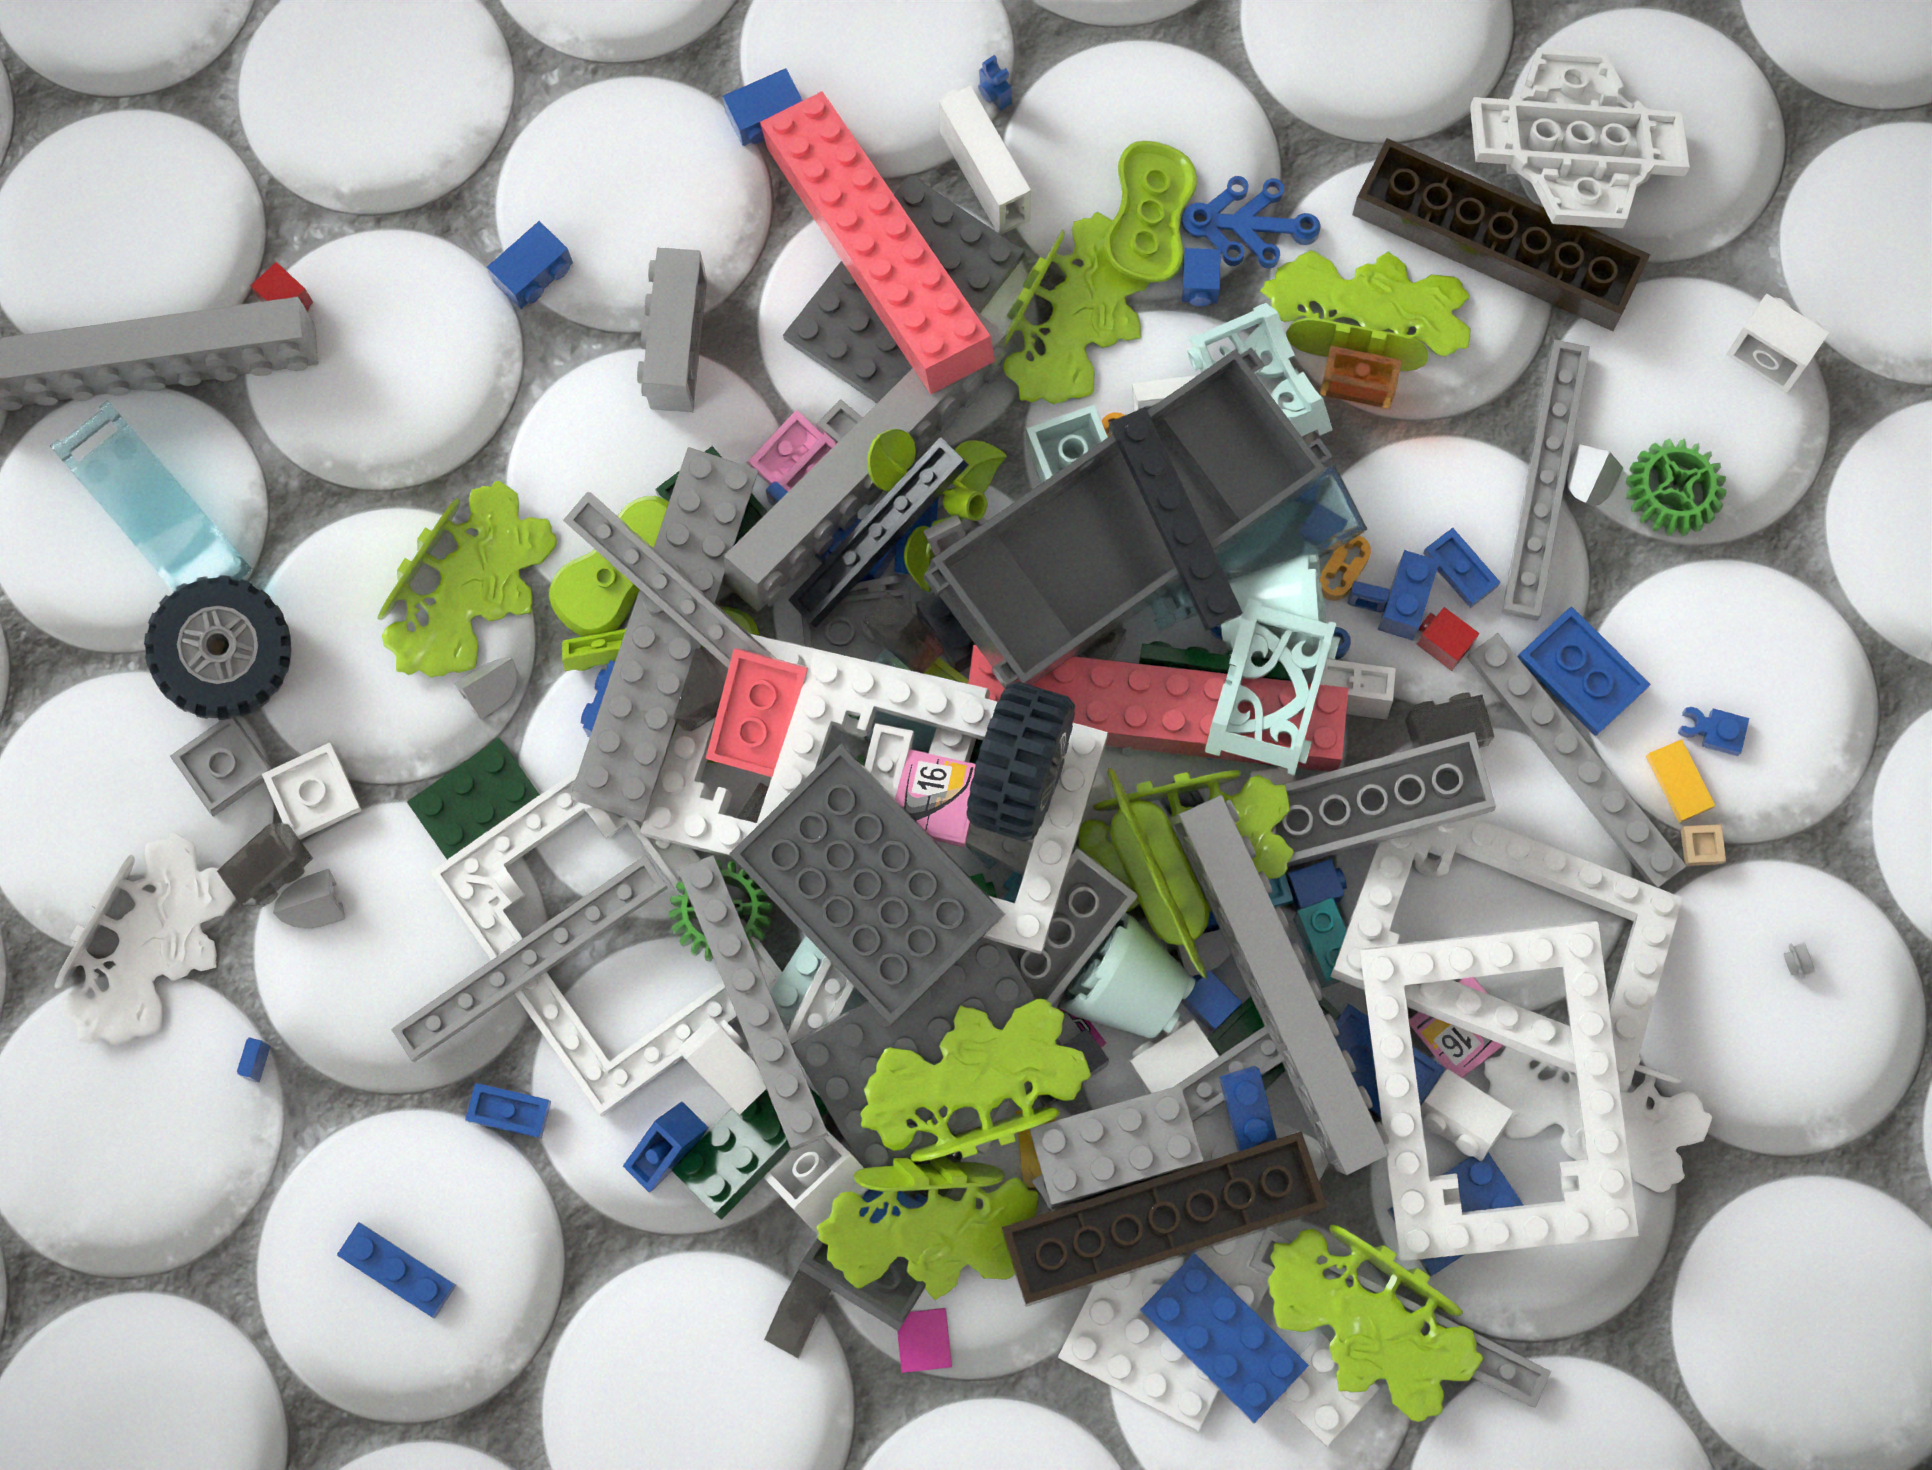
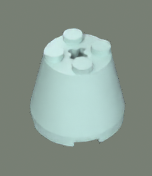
[1221,554,1326,666]
[1060,912,1195,1038]

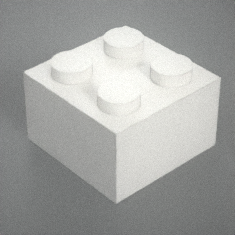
[1726,293,1830,393]
[677,1017,766,1115]
[763,1131,868,1236]

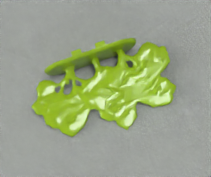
[1003,212,1151,405]
[1260,250,1471,373]
[377,480,557,678]
[1107,768,1210,979]
[1078,770,1294,912]
[860,999,1091,1162]
[816,1156,1038,1301]
[1267,1224,1483,1422]

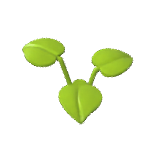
[867,429,1007,592]

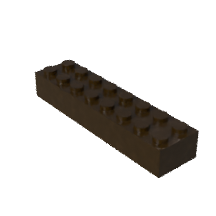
[1352,138,1651,331]
[1002,1131,1327,1307]

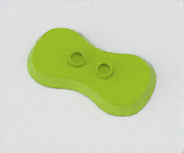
[1104,141,1197,282]
[549,496,669,637]

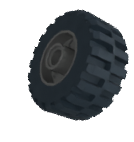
[966,682,1075,842]

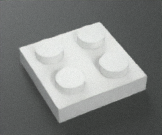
[262,742,362,842]
[1277,1333,1380,1447]

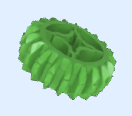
[1626,438,1727,536]
[669,860,772,962]

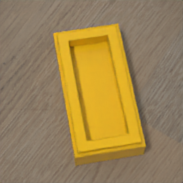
[1646,739,1715,823]

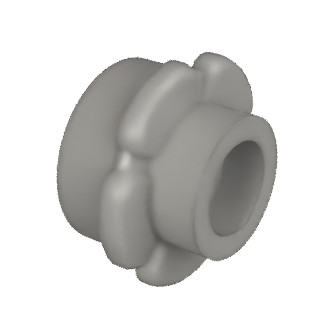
[1783,943,1815,979]

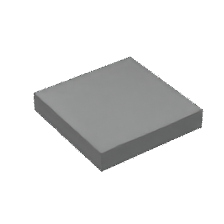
[170,717,272,817]

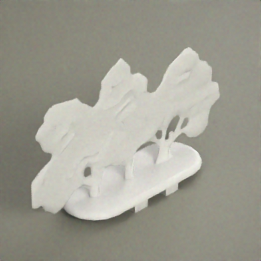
[54,832,239,1045]
[1484,1046,1713,1192]

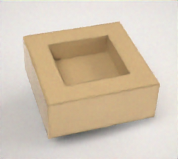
[1681,824,1726,866]

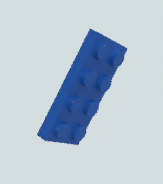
[1139,1253,1309,1424]

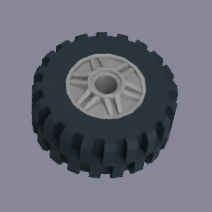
[144,575,292,720]

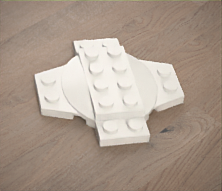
[1470,48,1690,228]

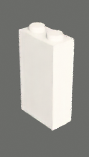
[939,86,1031,235]

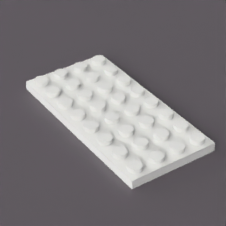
[1058,1101,1328,1431]

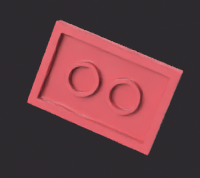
[706,648,808,777]

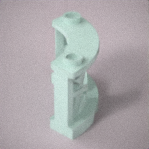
[1187,303,1333,436]
[1205,598,1340,775]

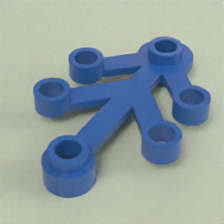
[1182,176,1321,269]

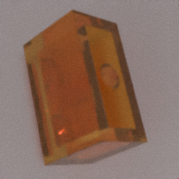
[1319,345,1402,409]

